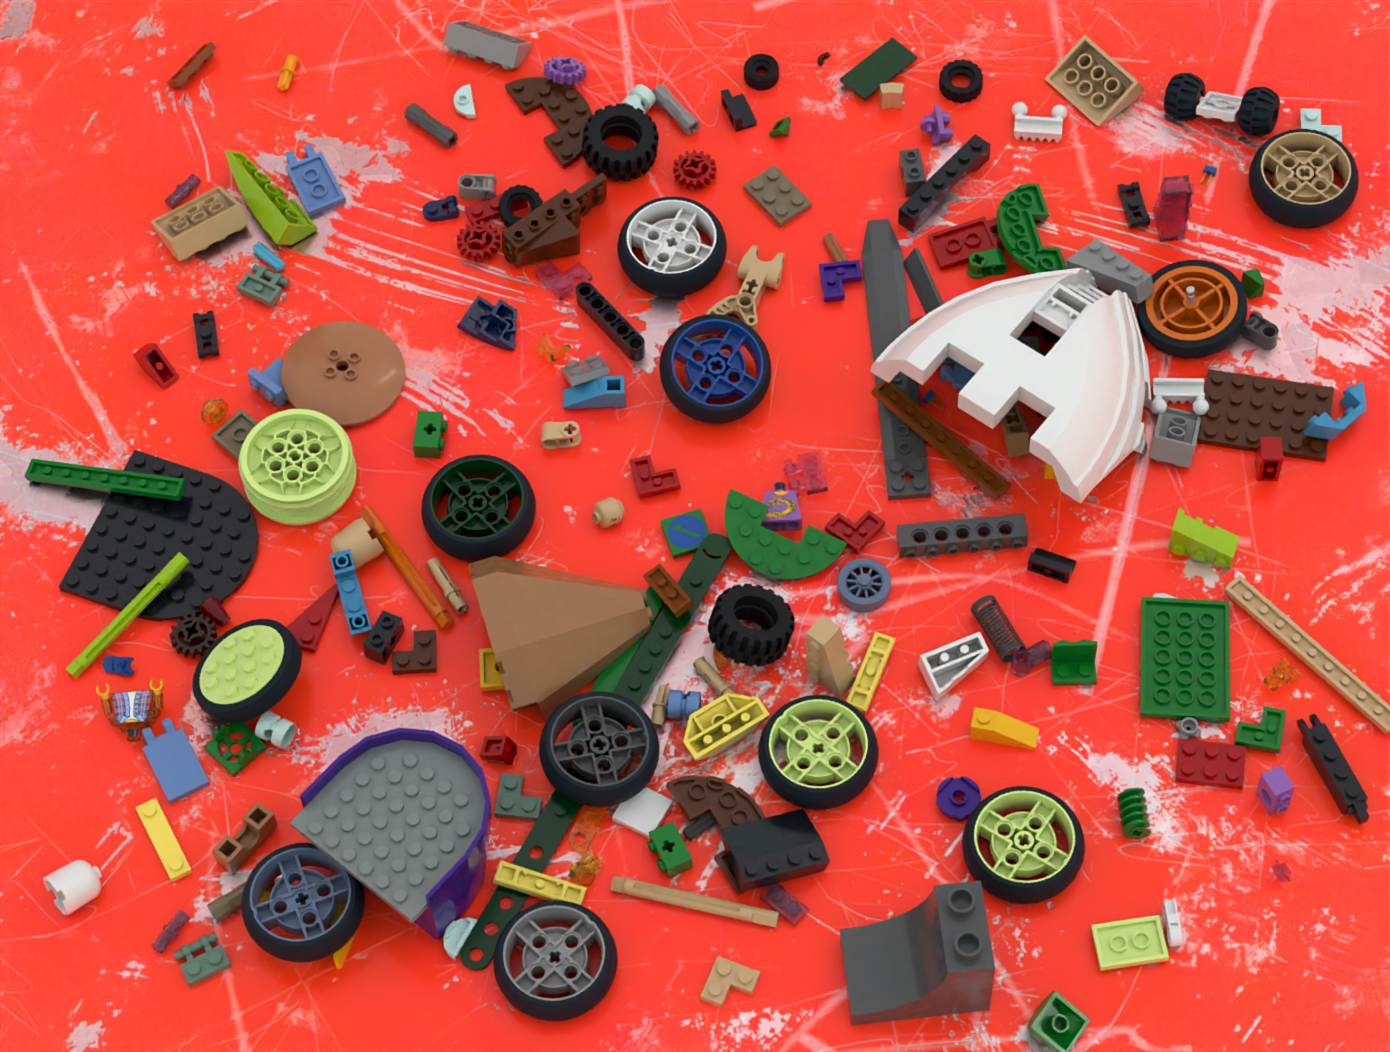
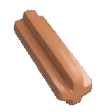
[823,232,848,262]

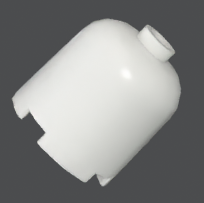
[43,860,102,915]

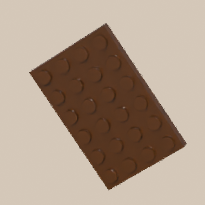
[1198,369,1334,462]

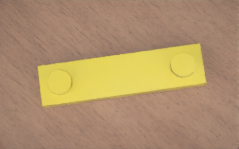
[846,632,896,715]
[135,798,193,882]
[493,860,587,905]

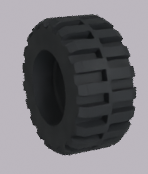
[582,104,659,181]
[708,584,795,667]

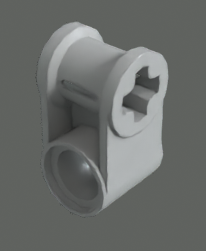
[458,174,497,200]

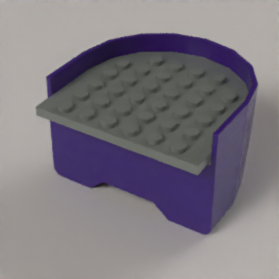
[290,728,492,940]

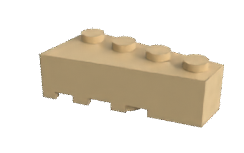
[806,615,856,698]

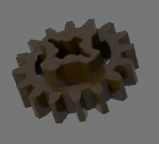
[169,612,218,659]

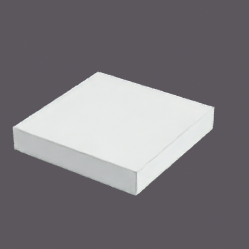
[612,787,673,838]

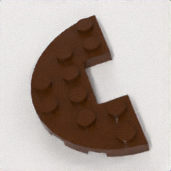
[505,77,592,169]
[666,775,765,896]

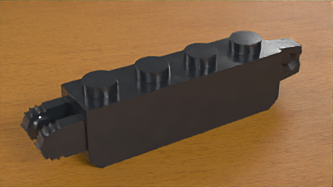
[1296,713,1369,825]

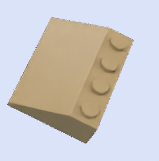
[1045,35,1145,128]
[150,185,249,261]

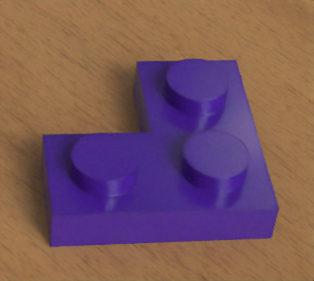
[819,260,862,302]

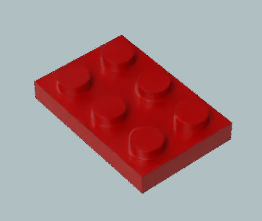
[1175,738,1246,790]

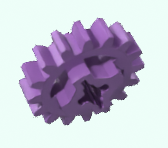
[544,56,586,85]

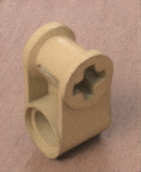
[541,421,582,449]

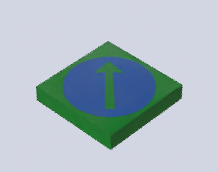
[660,508,710,559]

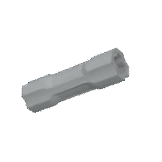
[652,84,700,135]

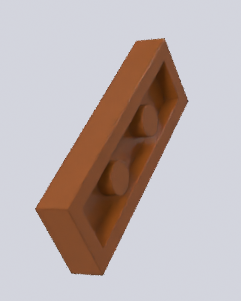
[167,42,217,88]
[643,563,694,618]

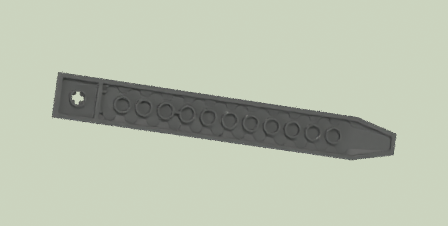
[862,219,931,500]

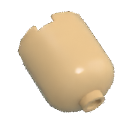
[330,517,384,570]

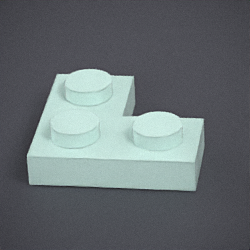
[1300,108,1342,143]

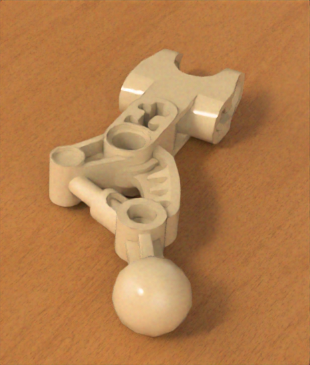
[691,245,785,343]

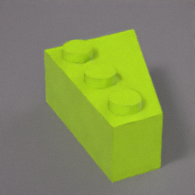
[1168,508,1240,569]

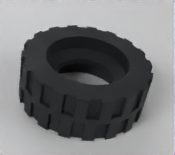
[939,59,983,103]
[498,184,543,227]

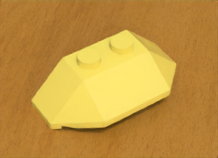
[683,693,770,761]

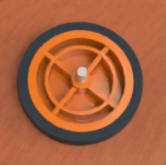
[1137,260,1248,358]

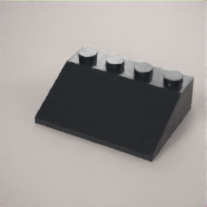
[719,809,830,893]

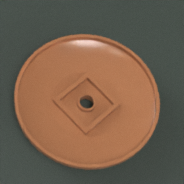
[281,321,405,427]

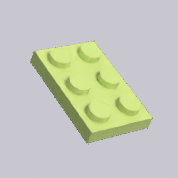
[1091,915,1169,971]

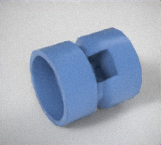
[667,690,701,720]

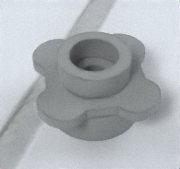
[1176,717,1201,739]

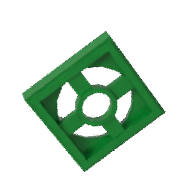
[204,722,267,777]

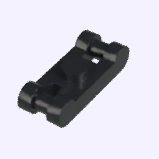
[1117,181,1150,228]
[193,310,220,359]

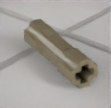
[207,881,275,922]

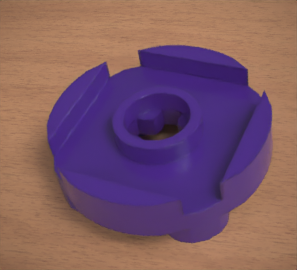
[936,776,981,822]

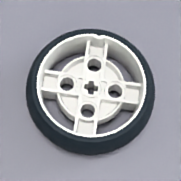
[617,196,727,297]

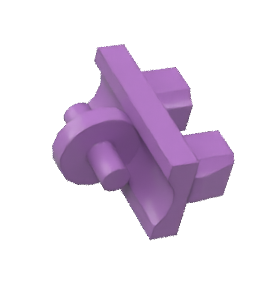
[919,105,954,146]

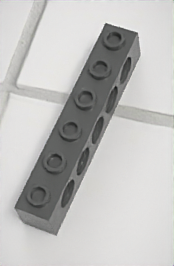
[896,513,1028,559]

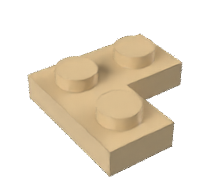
[700,956,761,1007]

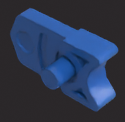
[102,656,134,676]

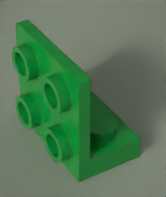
[1050,639,1098,686]

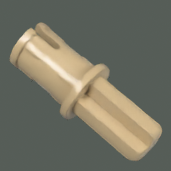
[651,685,671,729]

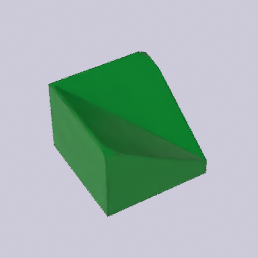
[1241,268,1265,299]

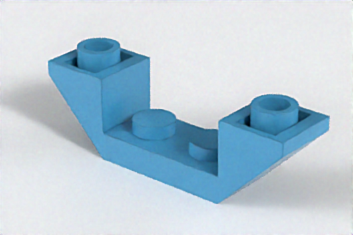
[1303,382,1367,440]
[329,549,372,636]

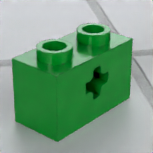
[413,411,448,459]
[647,822,693,879]

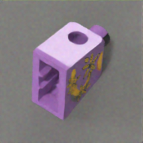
[761,482,802,531]

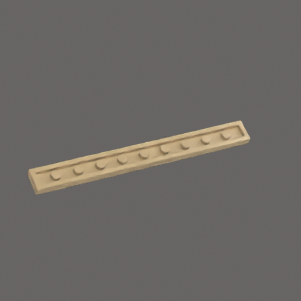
[1224,575,1390,735]

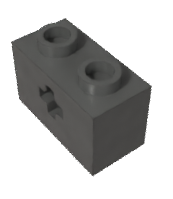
[899,148,926,197]

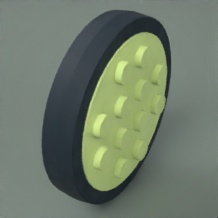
[192,619,302,723]

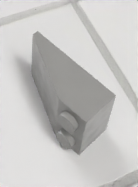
[1148,406,1202,468]

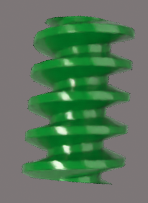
[1117,788,1151,839]

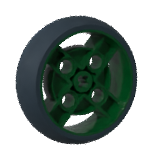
[421,455,536,562]

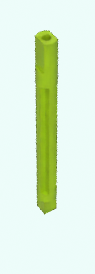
[66,552,190,679]

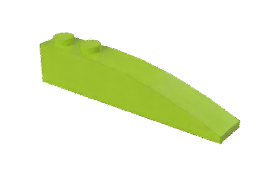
[225,150,317,245]

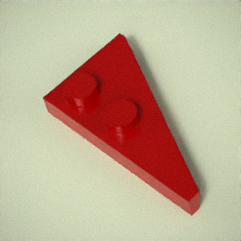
[286,584,339,653]

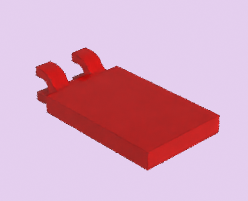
[928,216,1005,271]

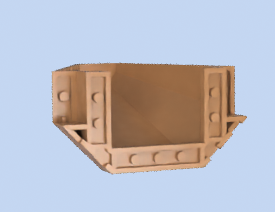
[468,556,654,722]

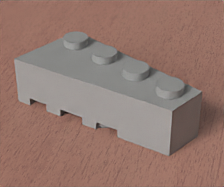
[1066,239,1154,304]

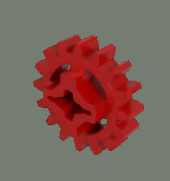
[673,149,716,190]
[457,221,500,262]

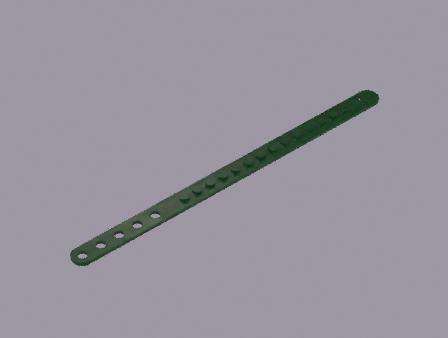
[460,533,731,971]

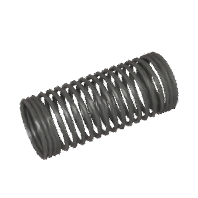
[971,595,1026,662]

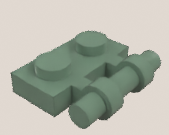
[236,264,290,307]
[173,932,232,987]

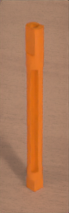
[358,505,455,629]

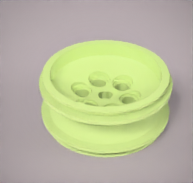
[238,409,357,525]

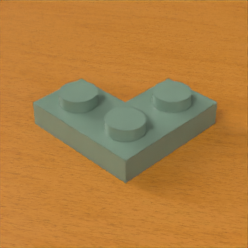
[494,773,543,821]

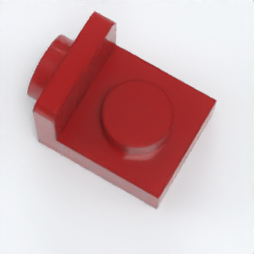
[479,736,517,765]

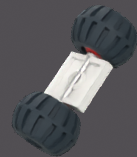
[1164,73,1280,136]

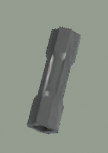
[404,103,458,148]

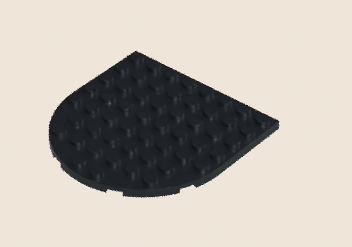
[59,450,259,622]

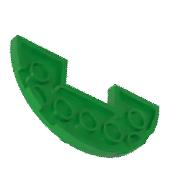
[996,183,1067,274]
[724,489,847,580]

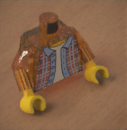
[96,679,165,742]

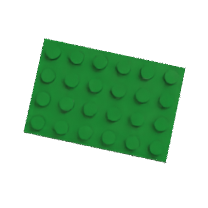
[1140,597,1230,722]

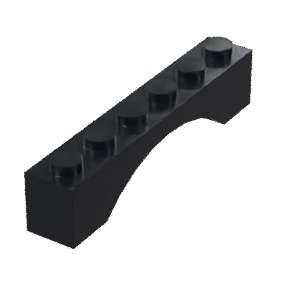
[898,134,991,233]

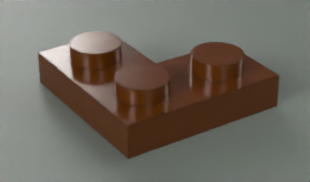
[392,630,437,675]

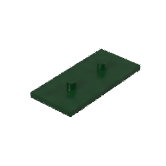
[840,37,917,101]

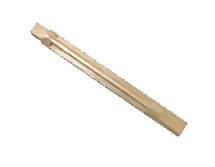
[611,876,780,928]

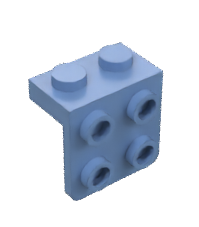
[247,358,288,408]

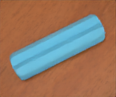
[253,242,286,272]

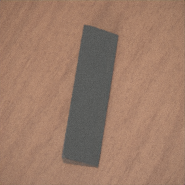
[904,248,943,315]

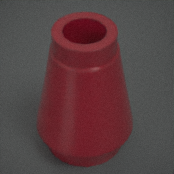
[199,595,231,627]

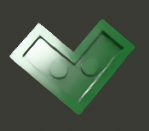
[1234,706,1286,753]

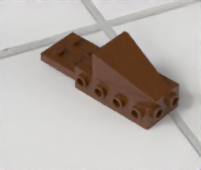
[502,173,607,269]

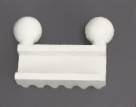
[1012,102,1067,142]
[1150,378,1209,415]

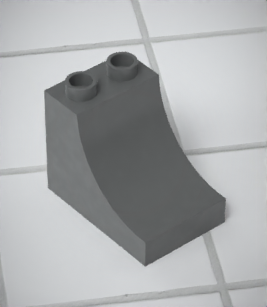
[840,880,995,1026]

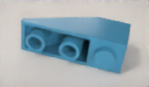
[563,376,626,409]

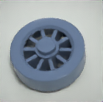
[837,558,891,612]

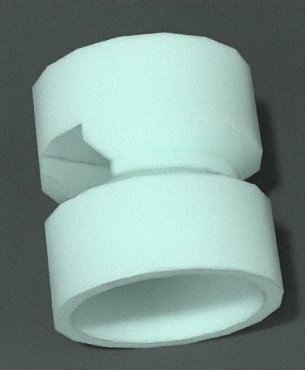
[620,84,656,115]
[255,711,297,749]

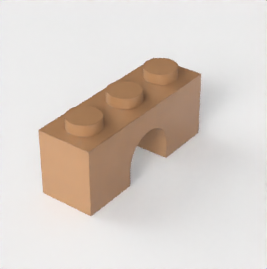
[212,802,278,874]

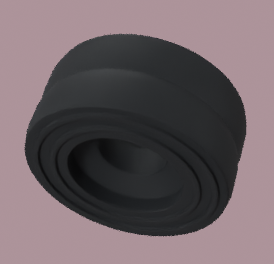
[744,54,779,90]

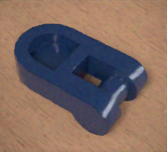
[422,195,460,222]

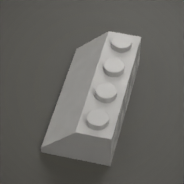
[443,20,533,70]

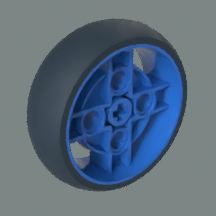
[659,314,771,424]

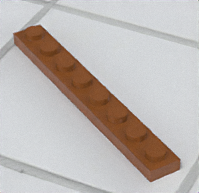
[871,380,1011,501]

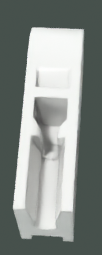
[1162,898,1182,947]

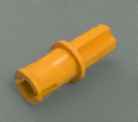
[277,55,298,91]

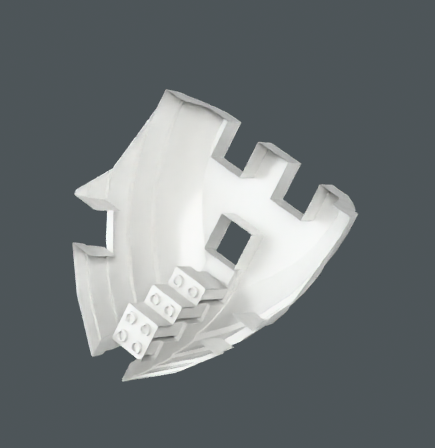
[870,268,1152,503]

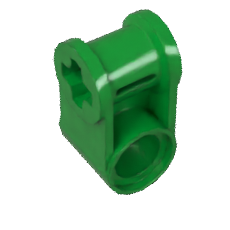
[967,248,1008,279]

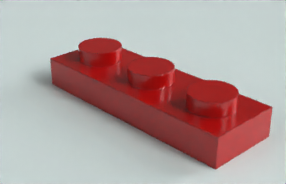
[464,194,528,225]

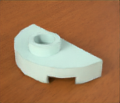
[453,84,476,119]
[443,917,477,960]

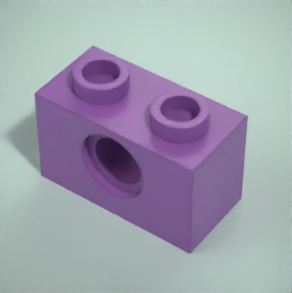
[1256,765,1295,815]

